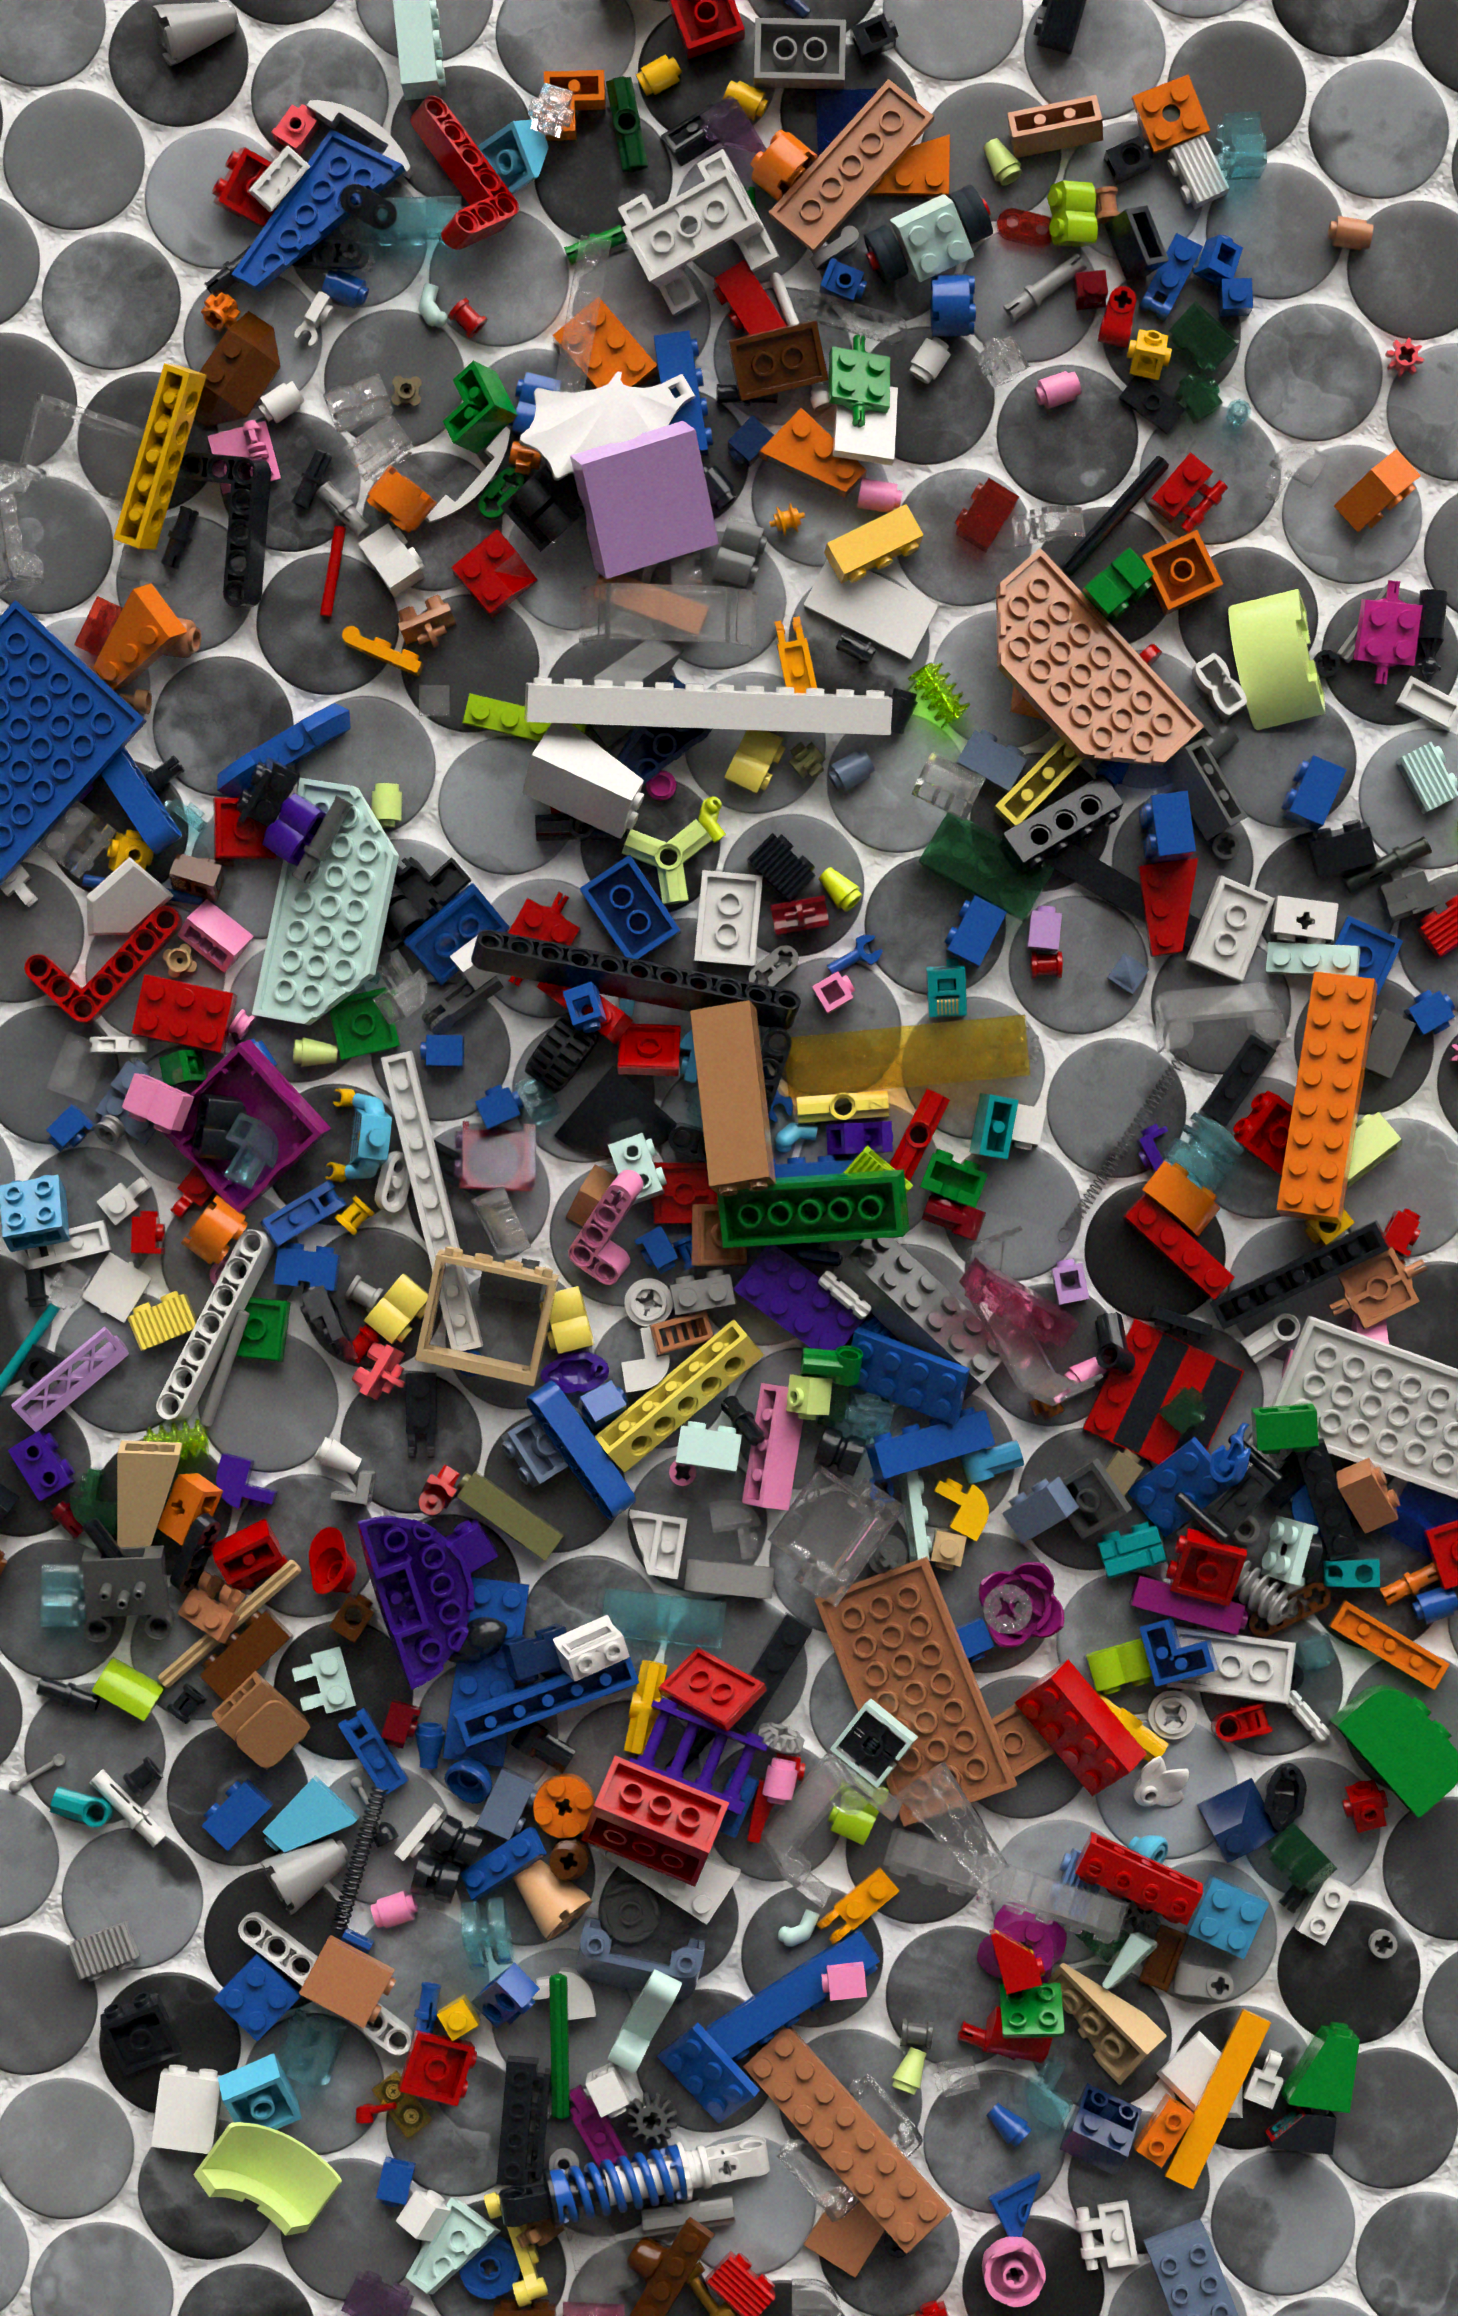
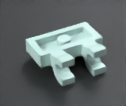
[292,1646,356,1714]

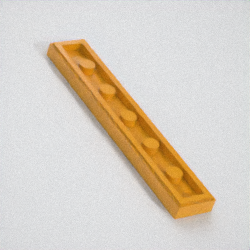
[1164,2008,1271,2190]

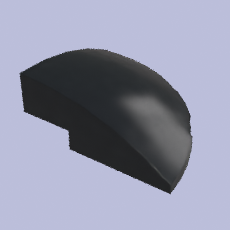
[554,1066,676,1158]

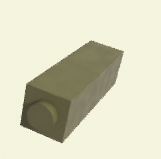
[456,1471,564,1561]

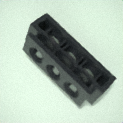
[496,2055,551,2186]

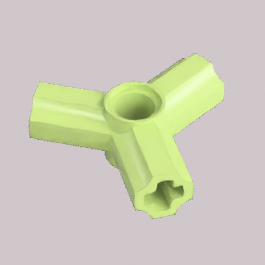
[622,819,712,905]

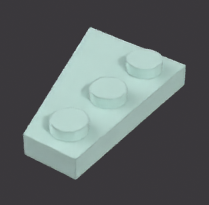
[405,2197,500,2294]

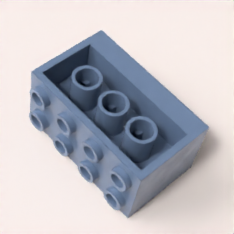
[1143,2219,1238,2316]

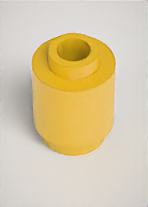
[635,54,682,96]
[722,80,769,121]

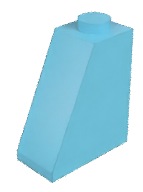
[262,1775,360,1853]

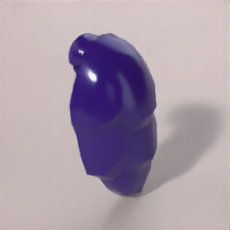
[540,1351,609,1393]

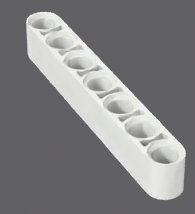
[156,1230,275,1421]
[238,1912,413,2056]

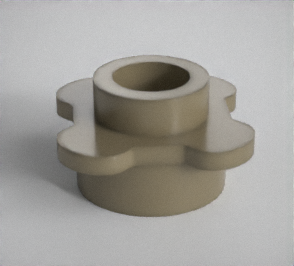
[391,375,422,406]

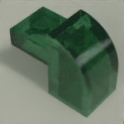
[70,1467,117,1535]

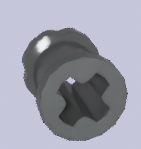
[900,2018,933,2049]

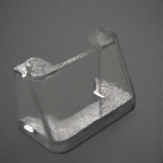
[18,393,145,511]
[1153,983,1287,1053]
[777,2074,923,2222]

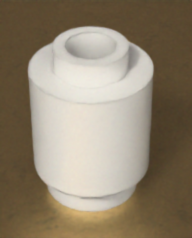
[909,337,951,384]
[258,381,305,424]

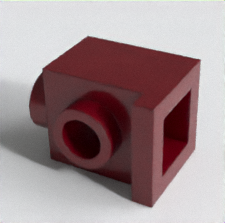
[1073,270,1108,311]
[381,1699,423,1749]

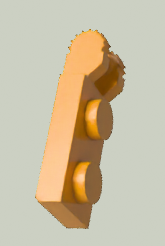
[774,616,817,693]
[817,1867,900,1944]

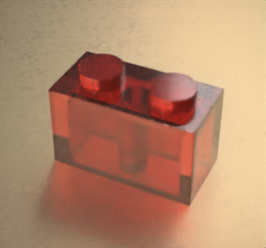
[955,478,1020,553]

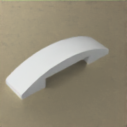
[307,100,412,179]
[424,427,510,523]

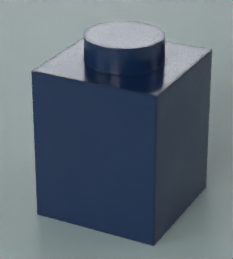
[728,415,774,467]

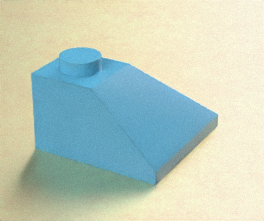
[477,119,549,195]

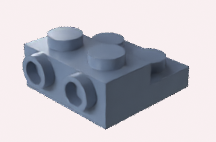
[95,1059,177,1145]
[501,1416,568,1488]

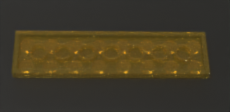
[783,1014,1031,1098]

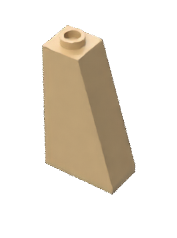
[117,1440,182,1547]

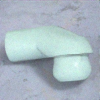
[778,1909,820,1947]

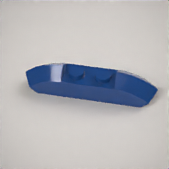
[217,703,351,798]

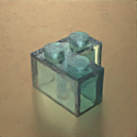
[1216,111,1267,180]

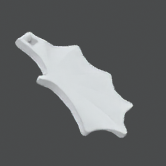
[519,372,696,481]

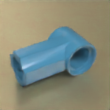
[960,1440,1024,1484]

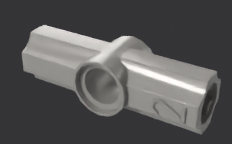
[641,2195,736,2237]

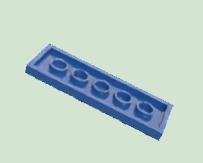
[443,1576,530,1767]

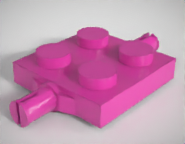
[1354,580,1423,684]

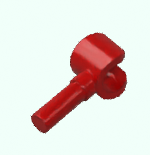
[356,2102,397,2123]

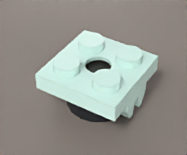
[1261,1515,1322,1586]

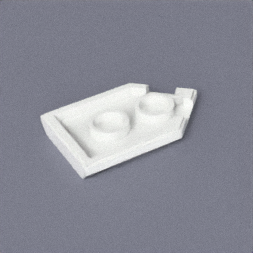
[87,857,173,936]
[1156,2031,1243,2118]

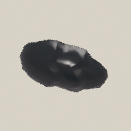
[448,1617,508,1666]
[1264,1763,1307,1832]

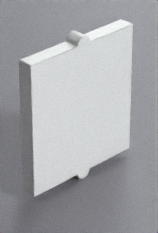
[82,1252,152,1323]

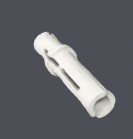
[89,1769,167,1848]

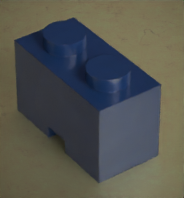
[502,1623,572,1683]

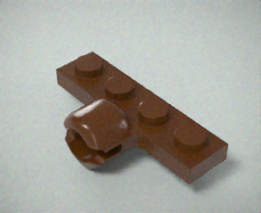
[627,2217,715,2316]

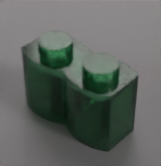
[1267,1822,1338,1894]

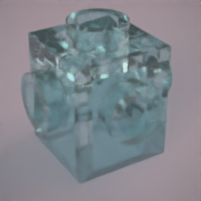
[844,1393,894,1439]

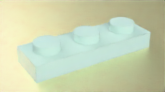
[1266,942,1361,977]
[898,1470,932,1562]

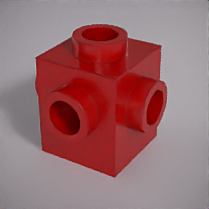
[1342,1779,1389,1833]

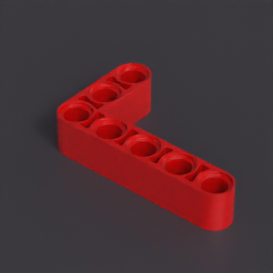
[410,95,519,250]
[24,906,182,1024]

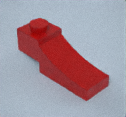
[747,1752,806,1843]

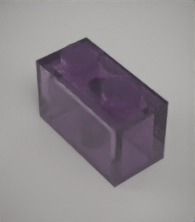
[341,2270,414,2316]

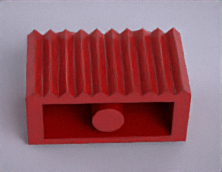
[1417,894,1458,959]
[705,2251,775,2316]

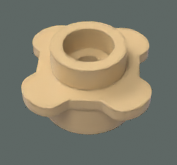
[163,944,197,978]

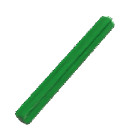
[549,1973,570,2119]

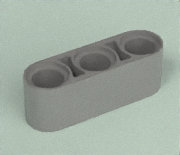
[684,1559,775,1599]

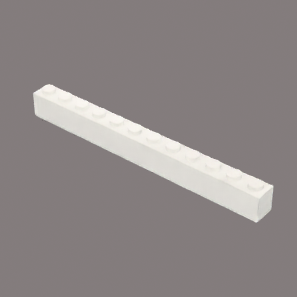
[524,677,893,735]

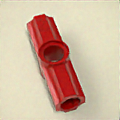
[889,1088,950,1182]

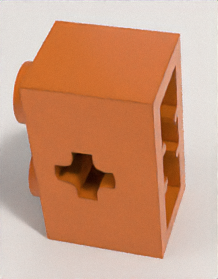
[157,1473,223,1546]
[1133,2093,1195,2168]

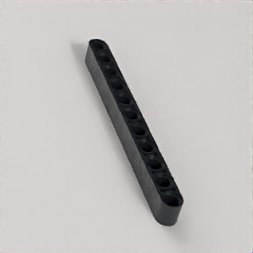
[471,930,801,1030]

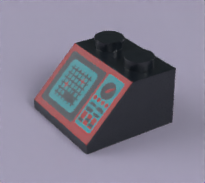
[1264,2106,1337,2155]

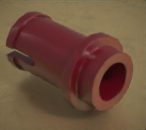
[50,1500,85,1539]

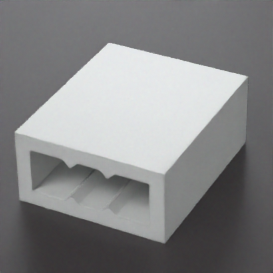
[151,2065,222,2154]

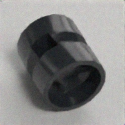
[813,1426,867,1477]
[430,1814,486,1869]
[410,1854,462,1904]

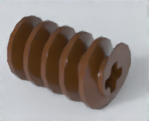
[549,1837,590,1881]

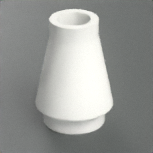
[314,1437,362,1475]

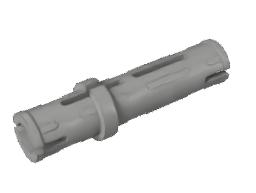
[1003,253,1087,322]

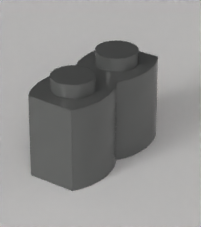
[711,518,768,589]

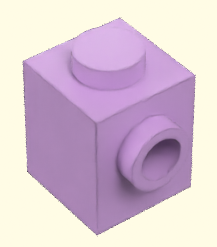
[1026,906,1062,952]

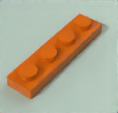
[1329,1600,1450,1690]

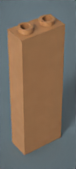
[690,1000,776,1196]

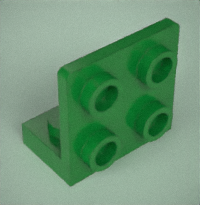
[998,1983,1064,2038]

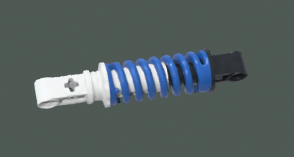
[498,2136,770,2229]

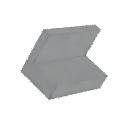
[330,1470,377,1505]

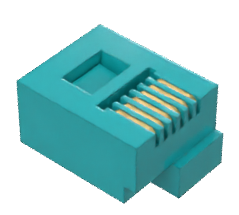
[926,958,967,1017]

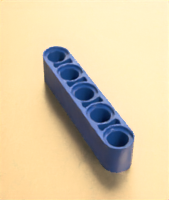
[101,747,182,855]
[525,1381,636,1520]

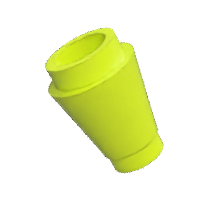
[818,867,863,912]

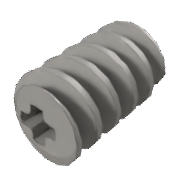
[1233,1560,1297,1626]

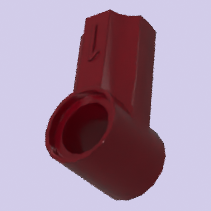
[921,1195,986,1241]

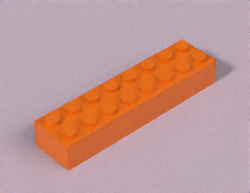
[1276,971,1378,1224]

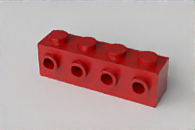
[1075,1831,1203,1926]

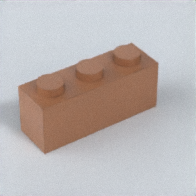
[1007,95,1103,158]

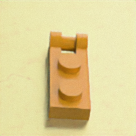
[342,626,424,677]

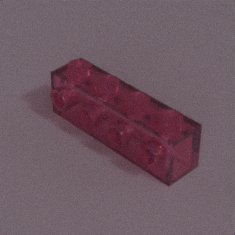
[959,1257,1080,1348]

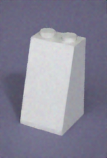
[522,723,644,839]

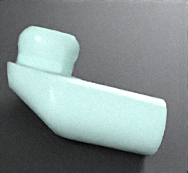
[418,283,447,328]

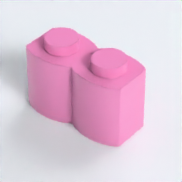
[122,1073,194,1134]

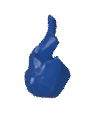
[1210,1423,1251,1487]

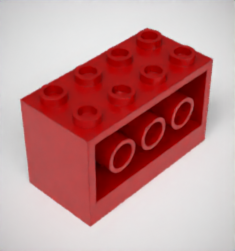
[581,1756,729,1887]

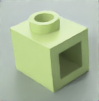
[786,1374,833,1420]

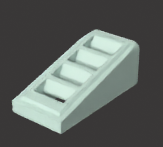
[1102,1932,1158,1989]

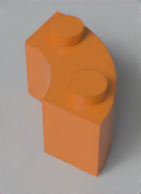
[1142,1160,1220,1237]

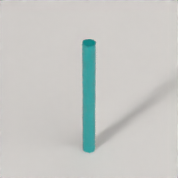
[0,1302,60,1397]

